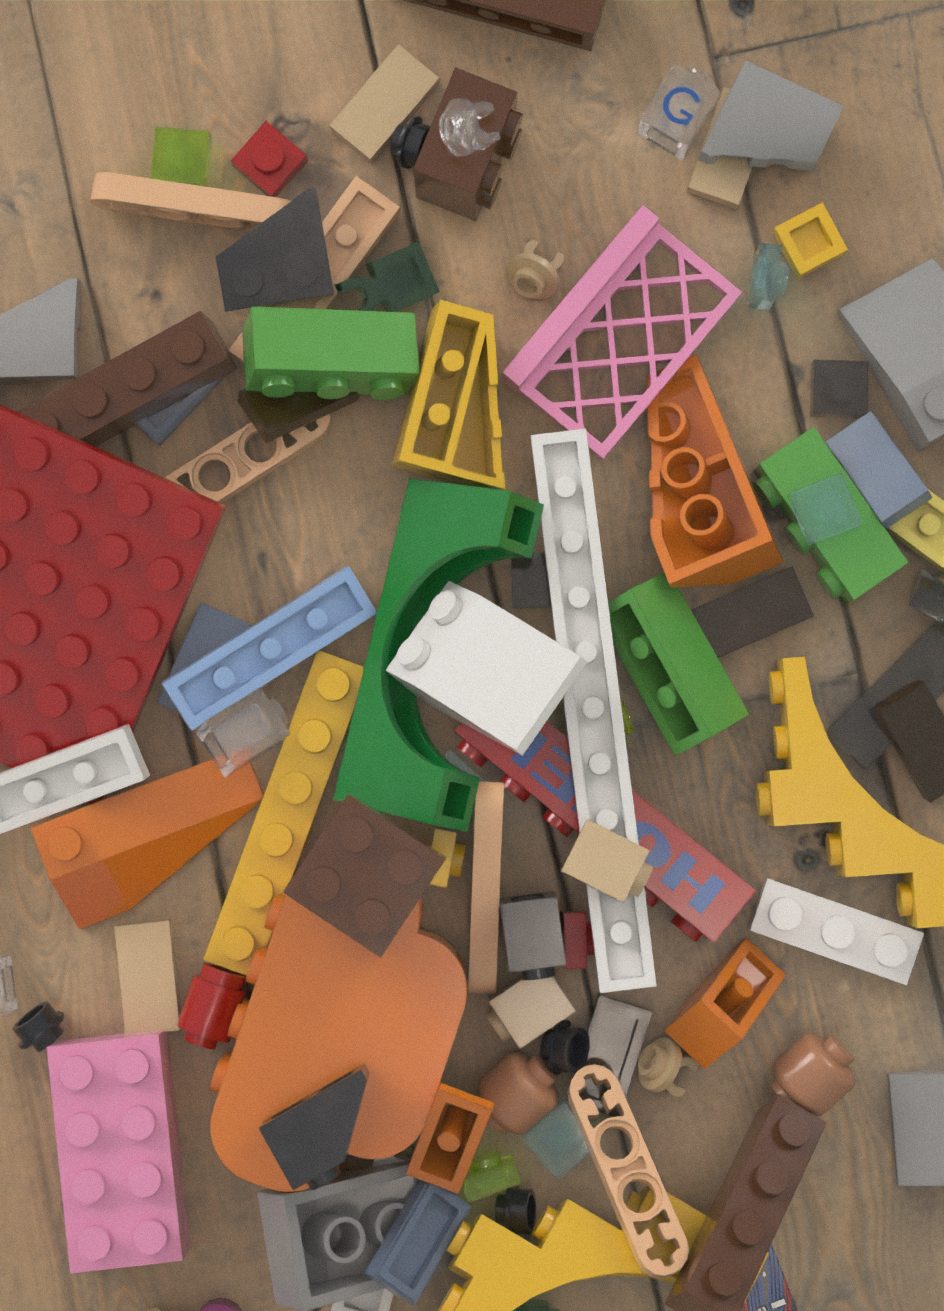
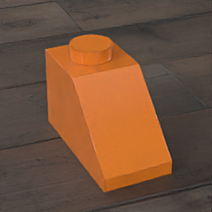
[664,937,786,1069]
[406,1083,495,1194]

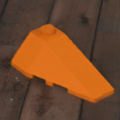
[647,354,784,588]
[30,747,264,929]

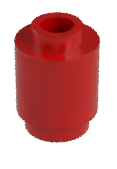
[177,963,246,1050]

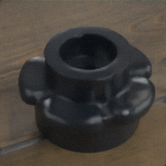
[391,116,431,169]
[12,1001,65,1052]
[540,1020,590,1075]
[495,1183,536,1235]

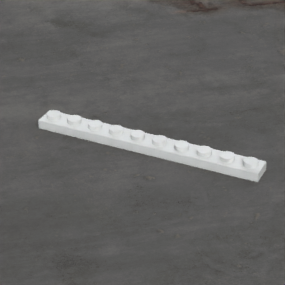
[531,428,657,993]

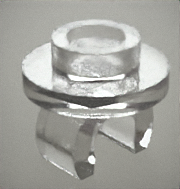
[439,98,501,156]

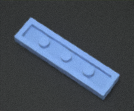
[160,566,377,731]

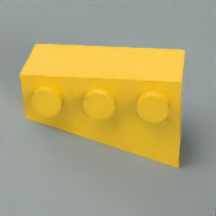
[391,299,506,490]

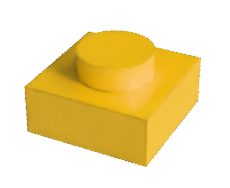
[772,202,848,279]
[430,828,466,888]

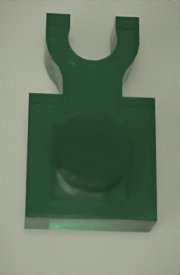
[335,241,440,312]

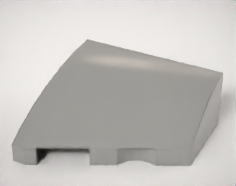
[698,60,844,171]
[0,278,81,385]

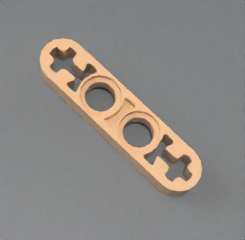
[90,172,291,232]
[164,413,332,503]
[468,781,504,994]
[567,1064,689,1279]

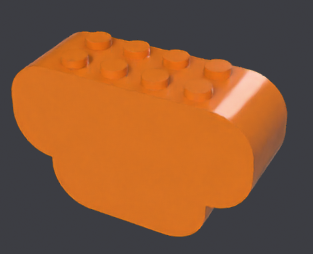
[209,893,468,1192]

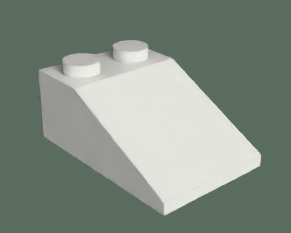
[386,581,587,756]

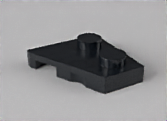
[216,188,334,312]

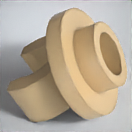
[506,240,564,299]
[638,1037,699,1097]

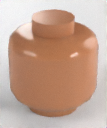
[771,1033,855,1116]
[477,1051,559,1135]

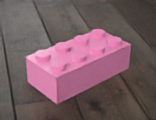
[47,1030,191,1274]

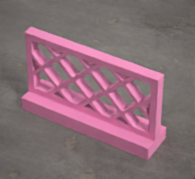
[502,205,742,461]

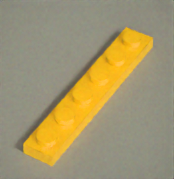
[203,650,364,976]

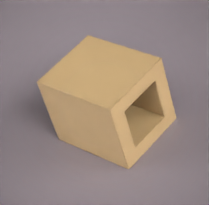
[561,819,654,903]
[486,976,575,1048]

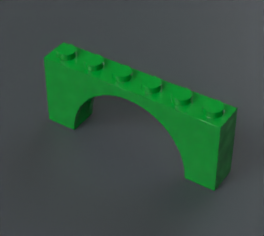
[333,478,544,832]

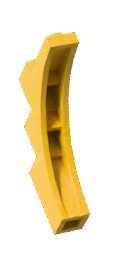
[755,657,944,928]
[438,1186,769,1311]

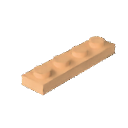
[228,176,401,364]

